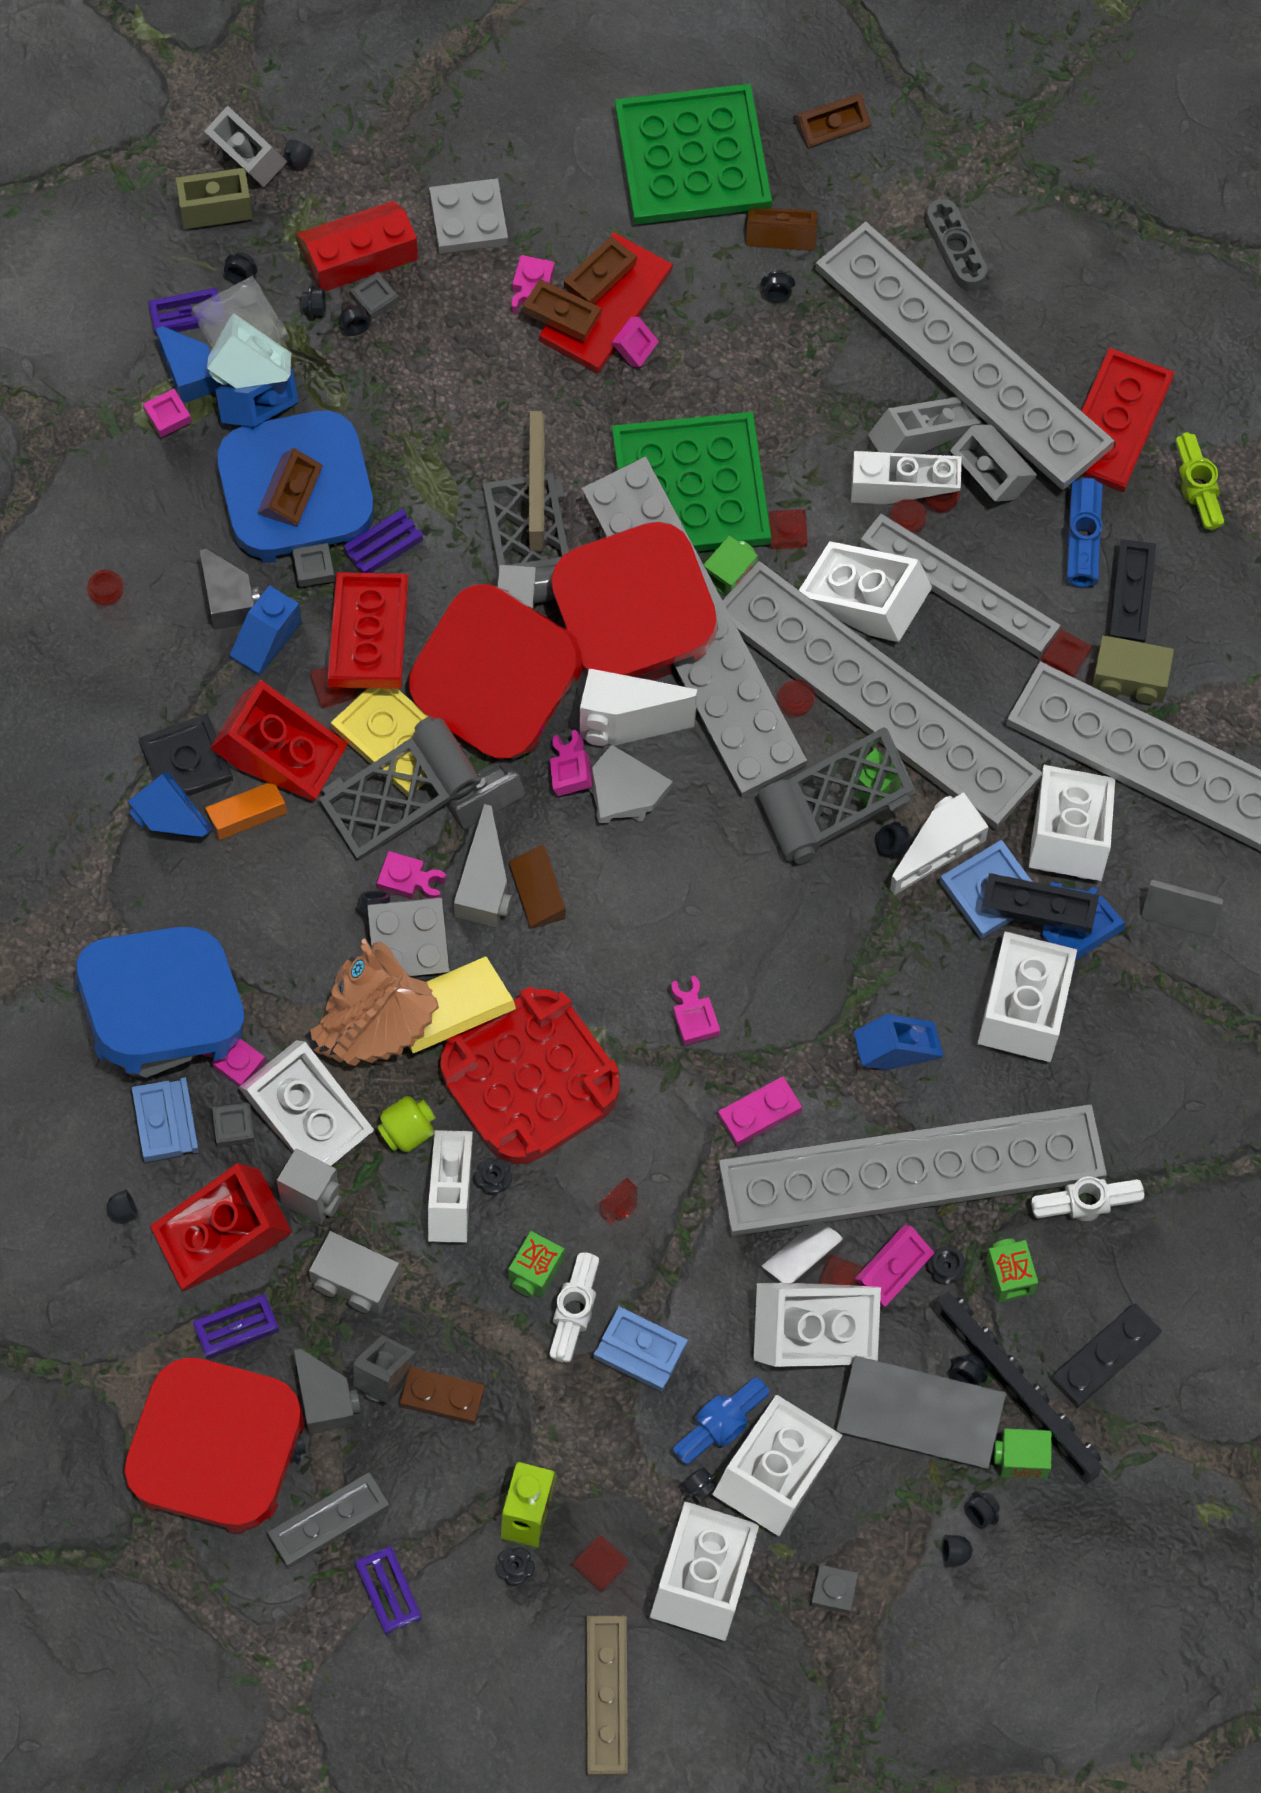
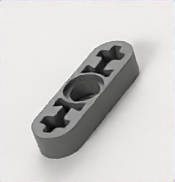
[926,199,987,291]

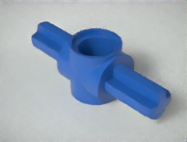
[673,1377,770,1465]

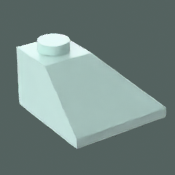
[207,313,291,389]

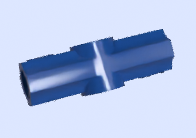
[1066,478,1103,588]

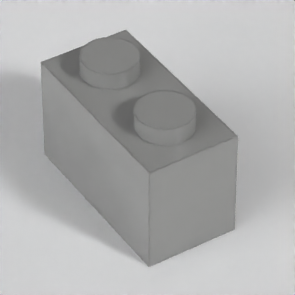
[204,106,287,187]
[950,425,1037,501]
[277,1148,342,1225]
[309,1231,400,1314]

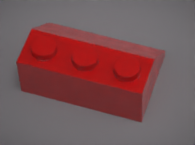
[296,200,418,292]

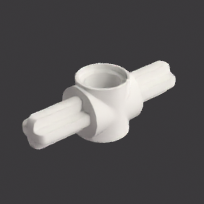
[1031,1176,1144,1221]
[549,1252,600,1363]

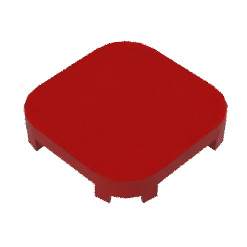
[551,522,718,677]
[409,584,583,758]
[440,986,619,1164]
[125,1357,305,1534]

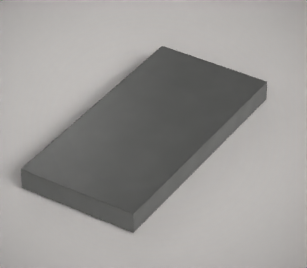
[837,1355,1006,1469]

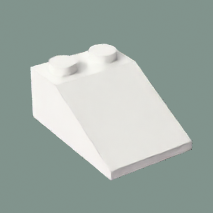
[799,541,932,642]
[580,669,697,746]
[1029,765,1115,881]
[977,931,1077,1062]
[238,1040,374,1166]
[754,1283,881,1367]
[713,1394,842,1536]
[650,1501,760,1641]

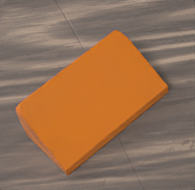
[205,782,287,841]

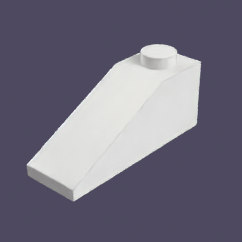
[890,792,989,895]
[428,1130,473,1243]

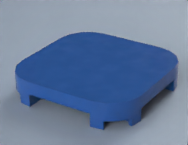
[218,411,374,563]
[75,927,244,1073]

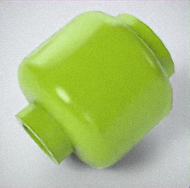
[377,1096,436,1152]

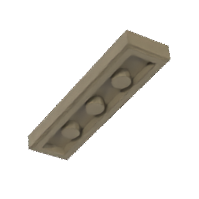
[529,411,545,551]
[587,1616,628,1777]

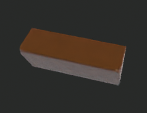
[793,93,872,148]
[746,208,818,251]
[257,447,323,527]
[509,845,566,929]

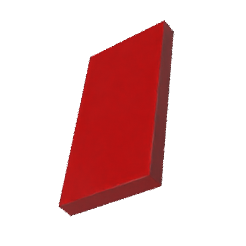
[539,232,673,374]
[1081,347,1175,492]
[328,572,409,689]

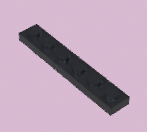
[934,1291,1103,1485]

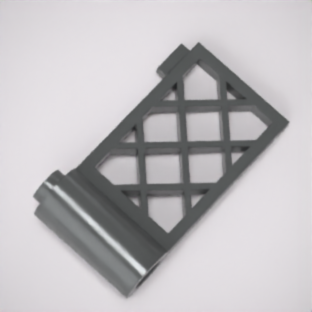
[483,473,569,604]
[319,716,481,860]
[758,727,916,864]

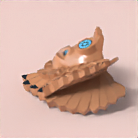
[305,939,439,1066]

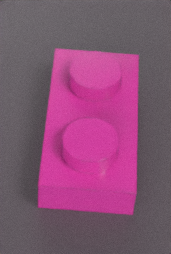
[718,1076,802,1147]
[855,1225,935,1307]

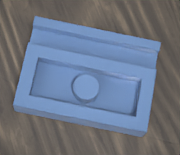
[132,1077,199,1162]
[594,1306,688,1392]

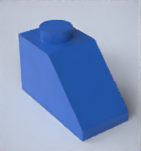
[156,326,221,403]
[215,369,299,427]
[230,585,301,677]
[128,771,213,837]
[854,1014,943,1070]

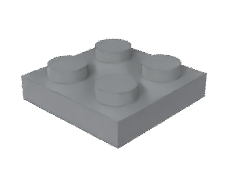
[429,178,508,254]
[367,897,449,976]

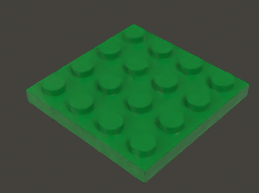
[615,83,772,225]
[612,412,771,552]

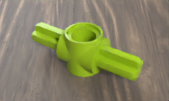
[1175,432,1224,531]

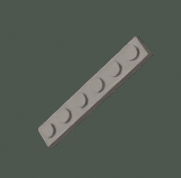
[860,513,1061,658]

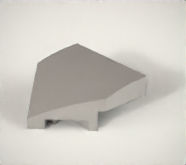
[588,745,673,823]

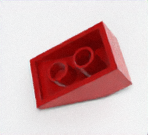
[210,680,348,801]
[150,1163,292,1290]

